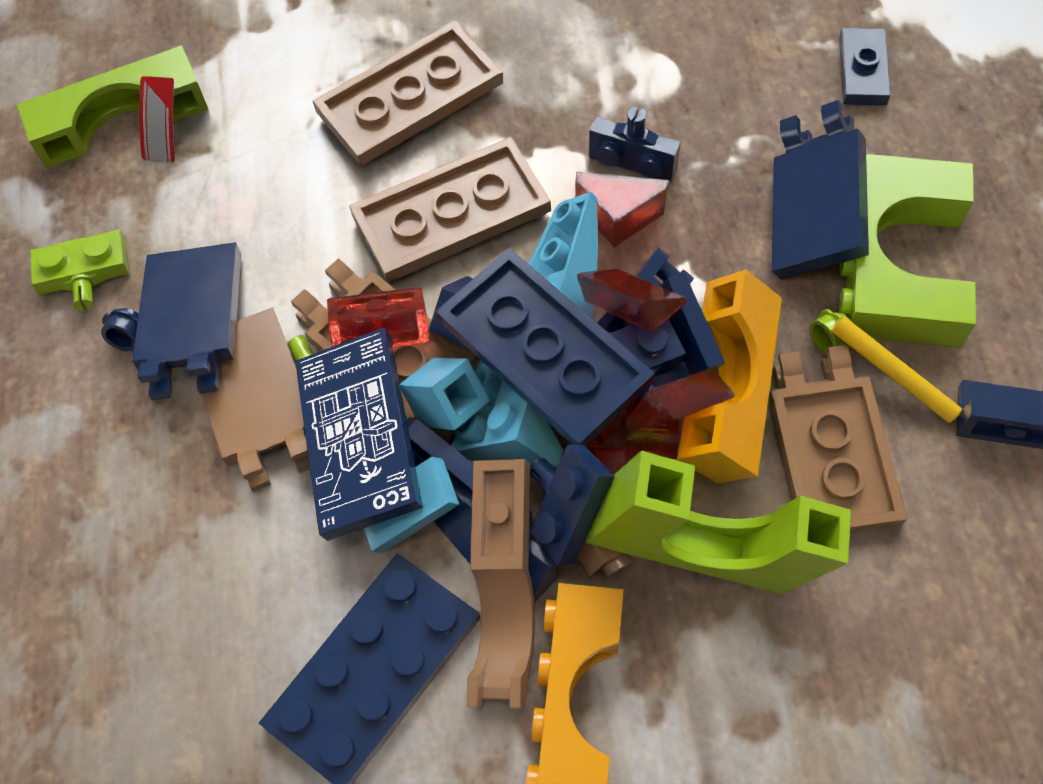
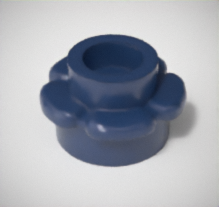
[101,308,139,351]

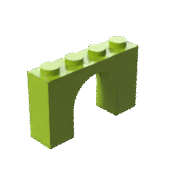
[838,154,976,348]
[586,451,851,595]

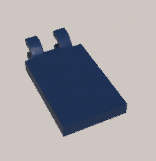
[772,100,869,280]
[132,242,241,401]

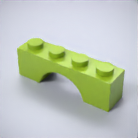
[17,45,209,168]

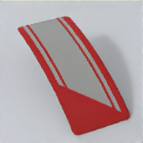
[139,76,175,162]

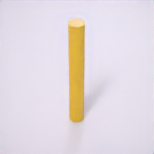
[830,315,962,423]

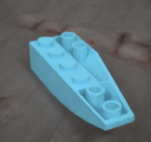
[451,191,598,469]

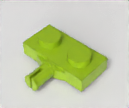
[30,229,129,312]

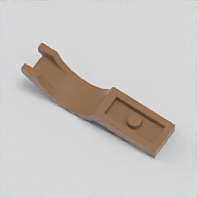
[467,459,535,708]

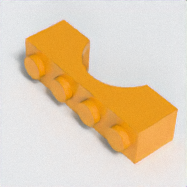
[677,269,782,484]
[526,583,624,784]

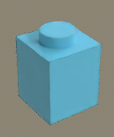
[398,358,490,430]

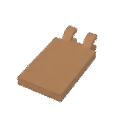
[291,258,476,419]
[195,307,310,492]
[769,344,908,532]

